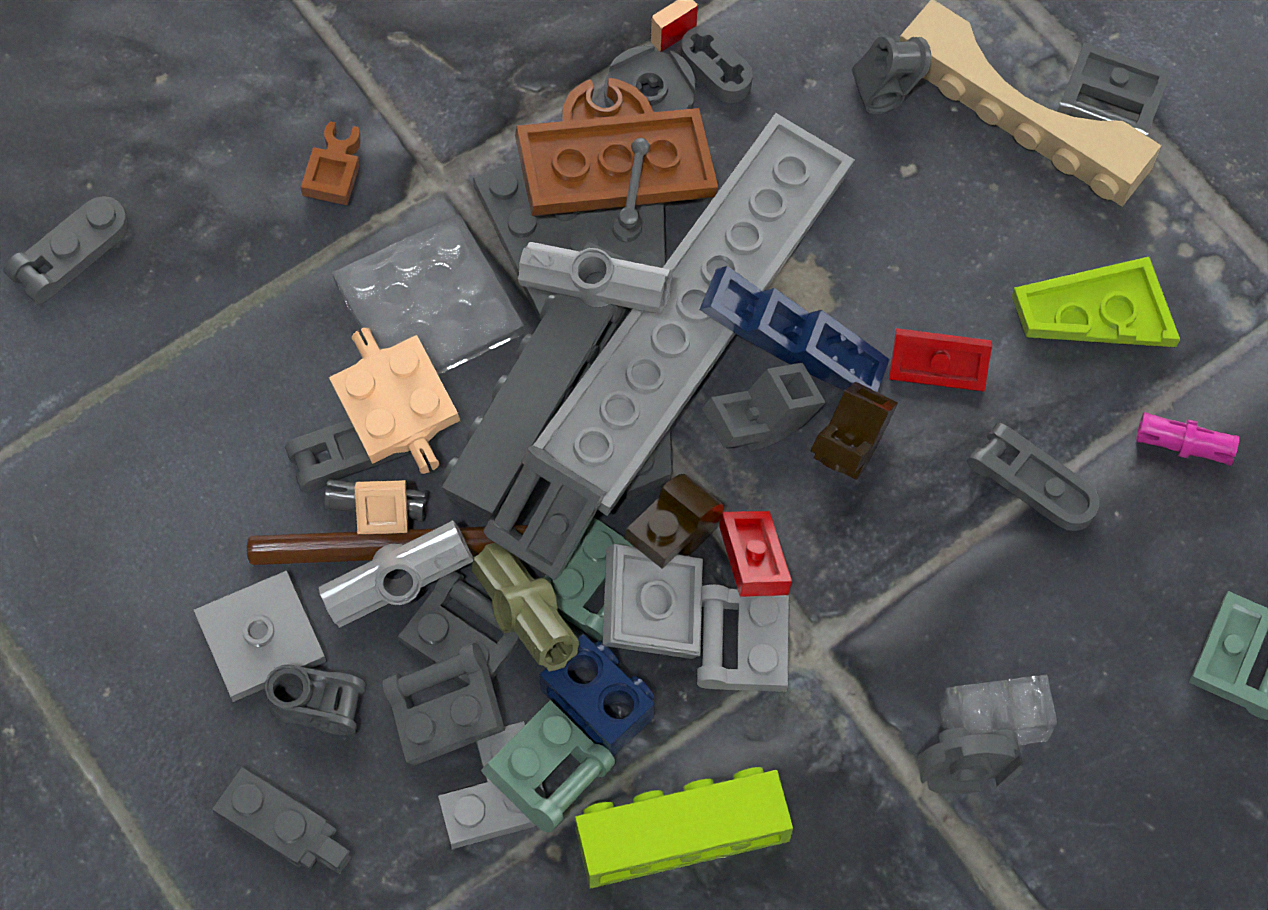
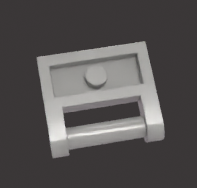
[697,585,789,692]

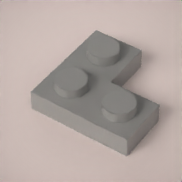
[438,721,546,849]

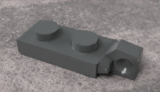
[212,767,352,875]

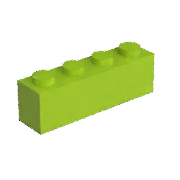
[575,767,793,889]

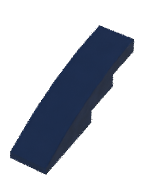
[699,266,890,392]

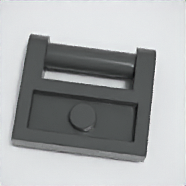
[1057,42,1171,136]
[483,446,607,580]
[398,571,522,687]
[382,643,505,766]

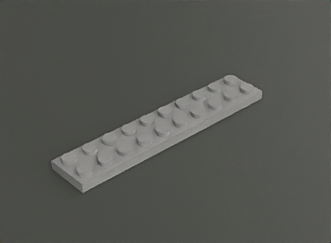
[533,113,855,516]

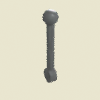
[618,138,650,229]

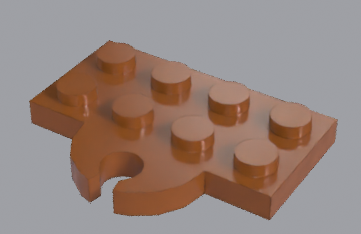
[515,78,718,216]

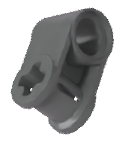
[852,37,931,115]
[265,664,367,735]

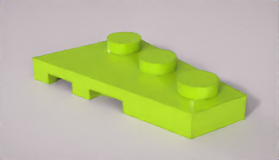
[1012,257,1180,347]

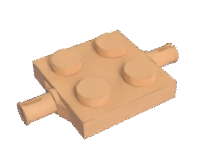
[329,328,460,474]

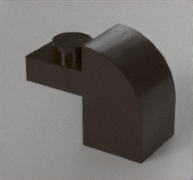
[810,381,898,480]
[624,474,724,569]

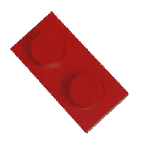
[889,328,992,392]
[719,511,792,597]

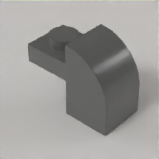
[702,363,825,452]

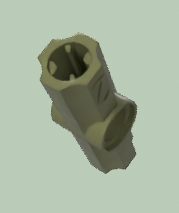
[472,543,579,672]

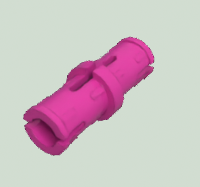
[1136,412,1239,466]

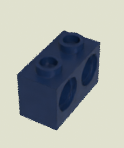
[539,634,655,756]

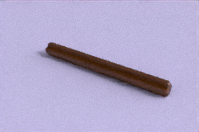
[247,525,528,565]

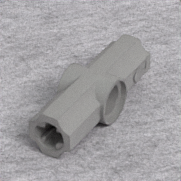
[518,242,672,314]
[319,521,474,628]

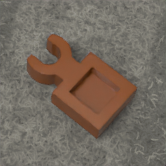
[301,121,361,205]

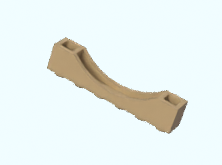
[899,0,1162,207]

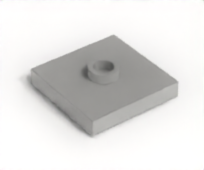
[603,544,703,659]
[194,571,326,702]

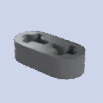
[681,26,753,103]

